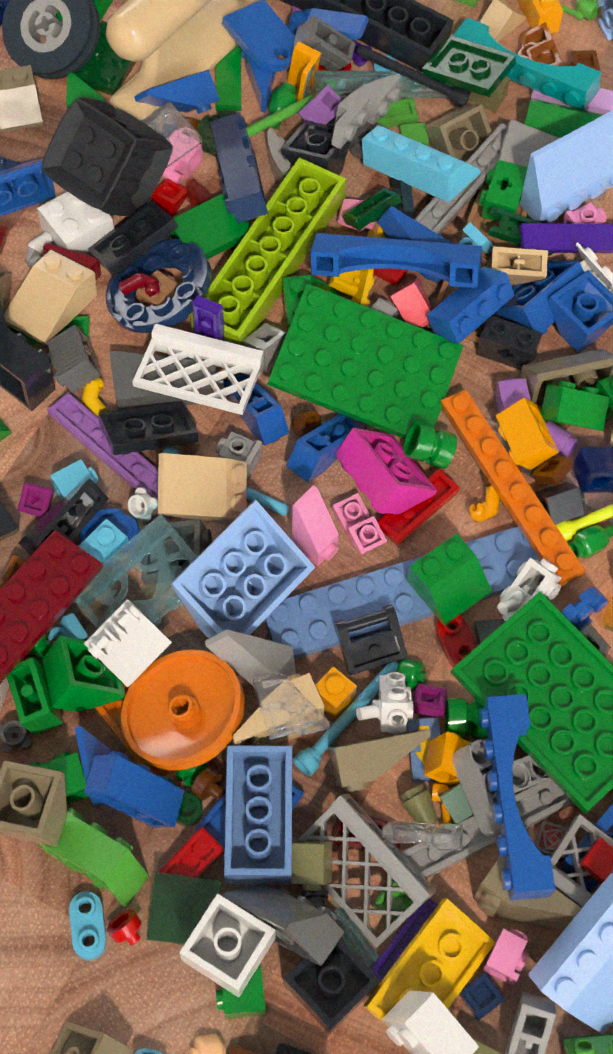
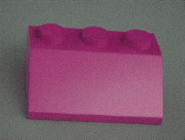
[335,428,438,514]

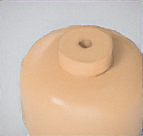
[190,1033,226,1054]

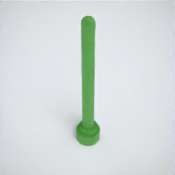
[246,79,340,138]

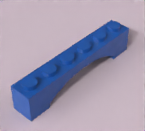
[311,233,482,288]
[479,694,555,900]

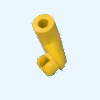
[82,378,108,418]

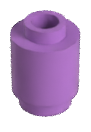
[546,421,578,457]

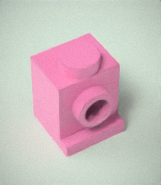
[563,203,607,224]
[482,928,529,987]

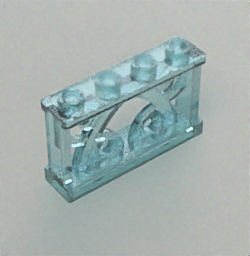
[74,514,198,629]

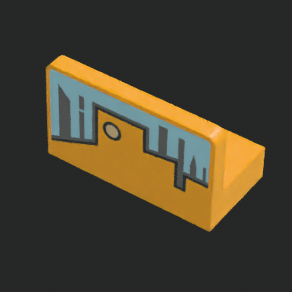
[287,41,321,101]

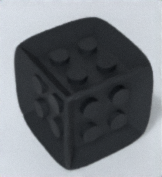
[42,97,173,216]

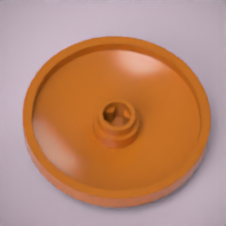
[121,650,245,770]

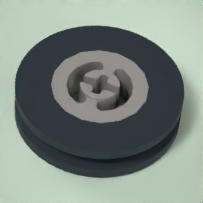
[2,0,100,80]

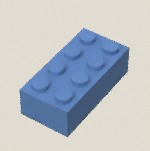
[224,746,292,885]

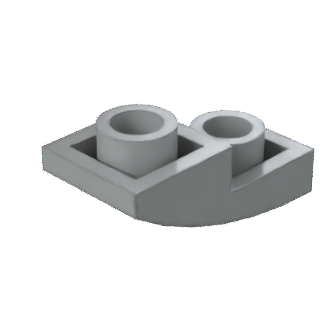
[267,128,292,186]

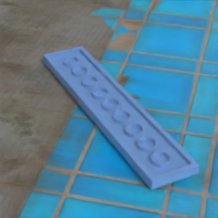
[264,527,545,660]

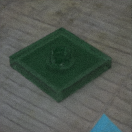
[146,872,222,945]

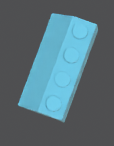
[362,125,480,202]

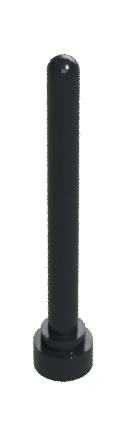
[356,45,472,108]

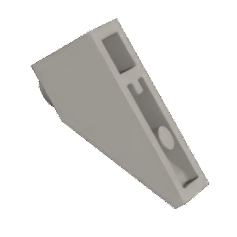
[205,629,296,693]
[505,991,556,1054]

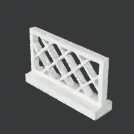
[133,324,264,415]

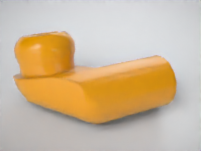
[469,486,500,522]

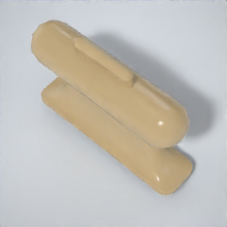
[106,0,260,127]

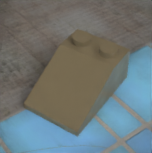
[328,729,431,792]
[473,856,582,931]

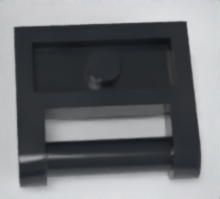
[333,604,408,675]

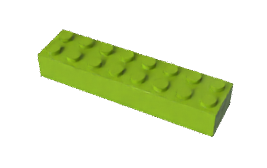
[190,158,346,346]

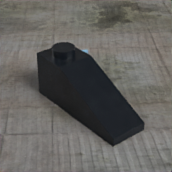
[18,478,109,556]

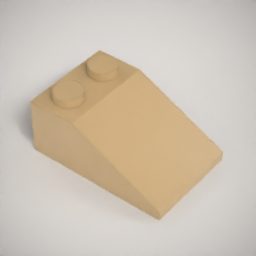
[4,250,97,346]
[158,453,247,524]
[233,673,325,746]

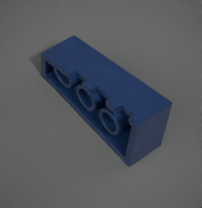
[210,112,269,224]

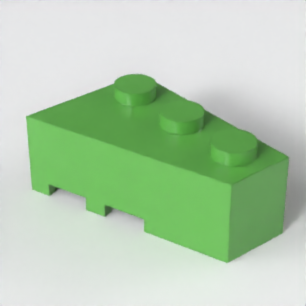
[38,808,149,908]

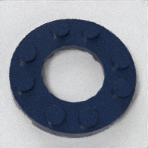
[106,239,212,333]

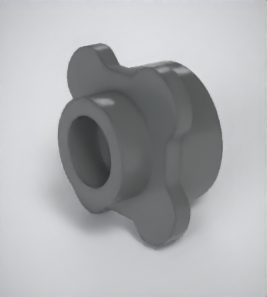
[0,720,32,753]

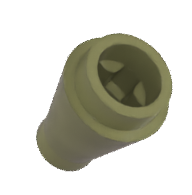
[400,784,441,834]

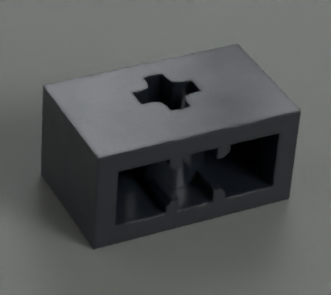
[477,316,543,371]

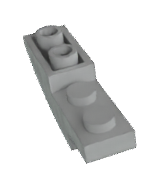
[331,75,401,149]

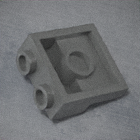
[141,519,212,585]

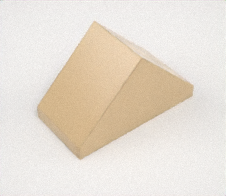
[480,0,527,42]
[491,246,548,285]

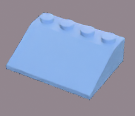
[520,110,613,223]
[170,500,315,639]
[528,871,613,1034]

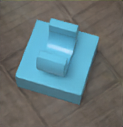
[459,222,495,254]
[48,613,88,641]

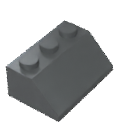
[222,883,344,966]

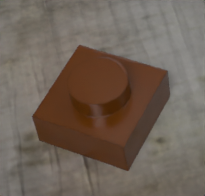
[570,50,600,71]
[532,455,574,485]

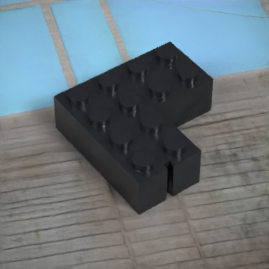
[0,296,56,411]

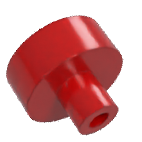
[106,909,142,945]

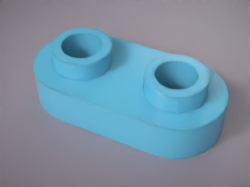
[69,892,107,961]

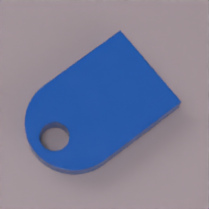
[222,0,295,72]

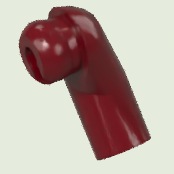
[119,273,161,297]

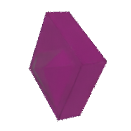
[17,482,55,517]
[413,683,448,718]

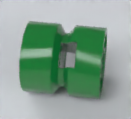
[403,422,457,469]
[445,697,487,739]

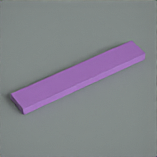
[47,392,172,519]

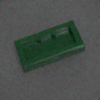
[342,188,402,230]

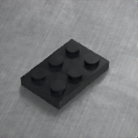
[88,200,178,277]
[99,401,198,455]

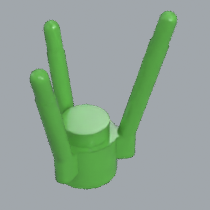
[560,0,602,21]

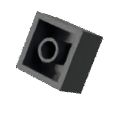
[283,939,380,1034]

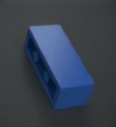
[427,267,515,344]
[84,751,185,828]

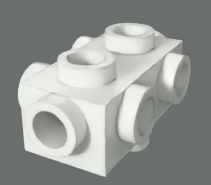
[496,558,562,621]
[356,672,413,735]

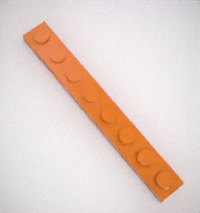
[441,389,585,586]

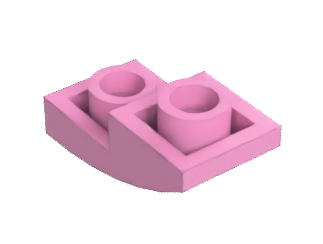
[331,493,388,555]

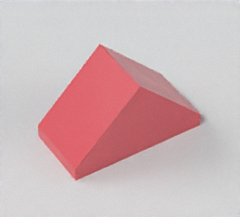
[390,277,432,328]

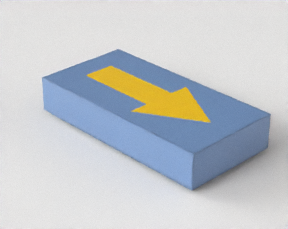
[407,717,440,783]

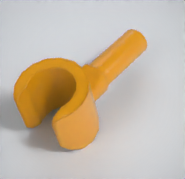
[431,783,452,829]

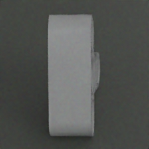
[453,740,550,837]

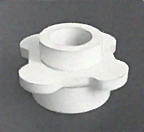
[128,487,158,522]

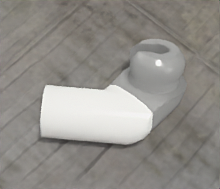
[25,232,53,268]

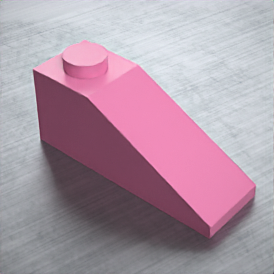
[292,485,339,566]

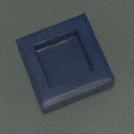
[459,972,506,1021]

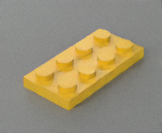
[363,899,496,1028]

